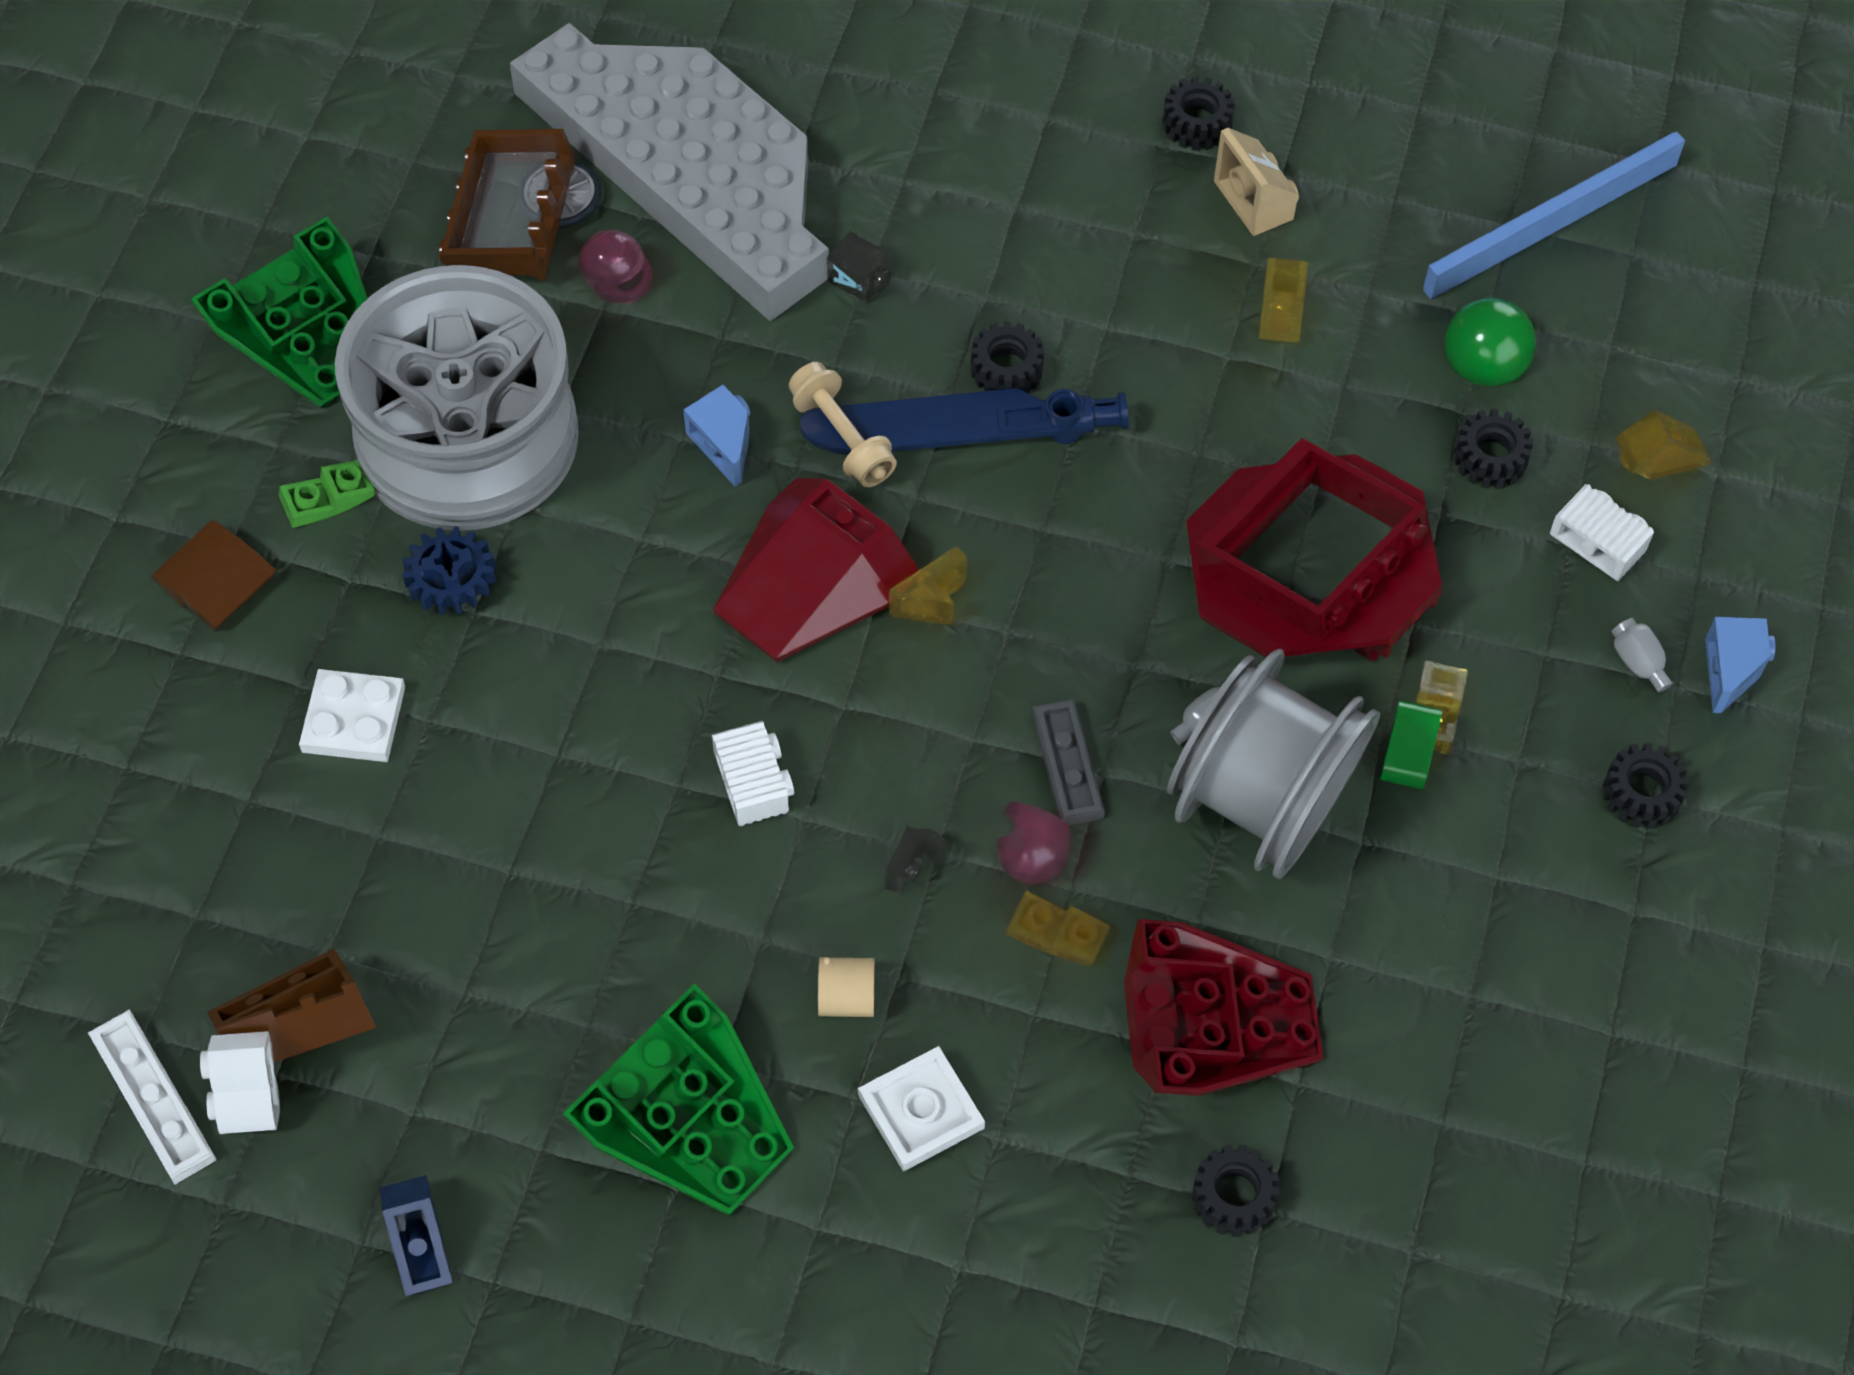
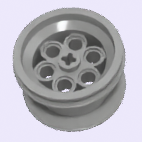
[1167,649,1380,880]

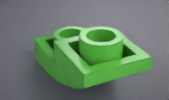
[279,460,375,528]

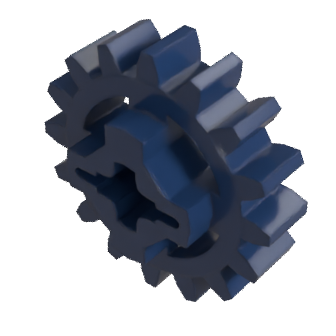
[402,526,496,615]

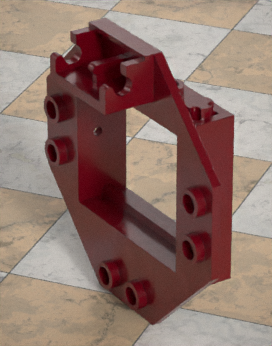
[1186,438,1442,662]

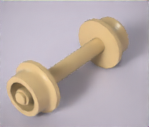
[789,362,897,487]

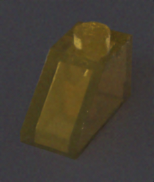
[1615,410,1712,480]

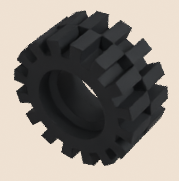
[1163,76,1235,151]
[1454,409,1533,489]
[1603,743,1689,829]

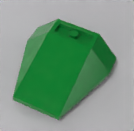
[191,216,368,408]
[562,983,794,1215]

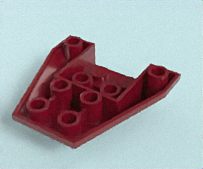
[713,478,922,663]
[1124,919,1323,1096]

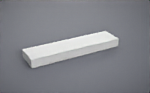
[88,1009,217,1185]

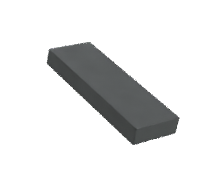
[1032,699,1105,827]

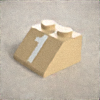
[1214,128,1299,236]

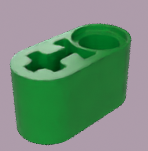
[1380,699,1443,790]

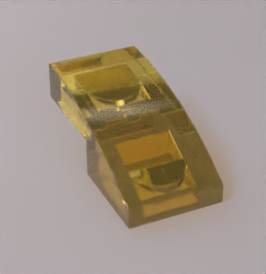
[1416,661,1468,754]

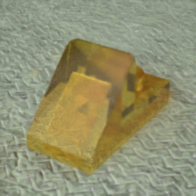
[1258,258,1308,343]
[889,546,967,625]

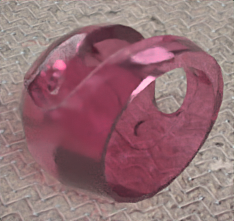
[578,229,652,304]
[997,802,1071,885]

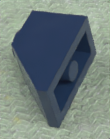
[380,1175,453,1296]

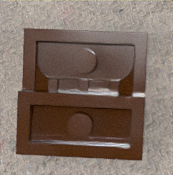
[151,519,277,632]

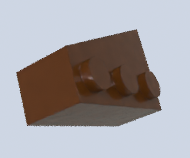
[207,949,377,1062]

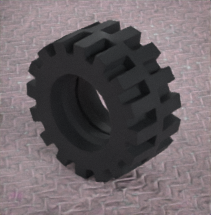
[971,321,1044,393]
[1192,1144,1280,1237]

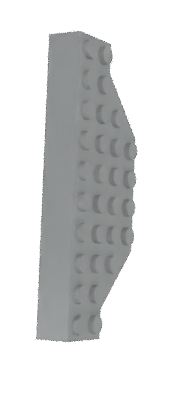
[510,23,829,322]

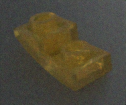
[1004,890,1110,967]

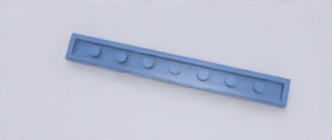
[1423,131,1685,300]

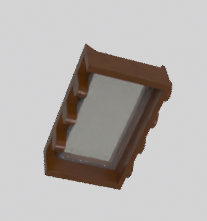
[439,129,576,282]

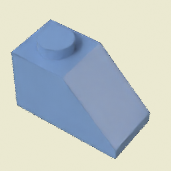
[683,385,750,487]
[1705,617,1775,713]

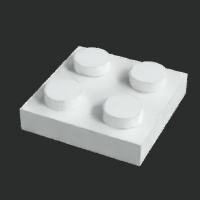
[299,669,405,762]
[858,1046,985,1172]

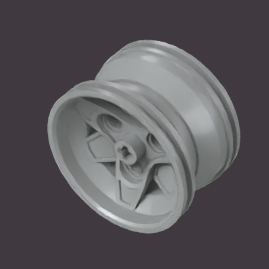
[335,265,579,531]

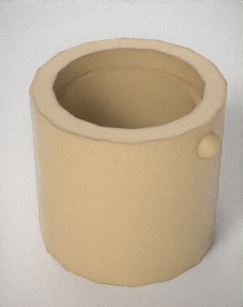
[818,957,875,1017]

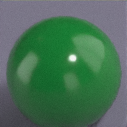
[1444,298,1536,387]

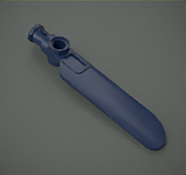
[800,388,1129,454]

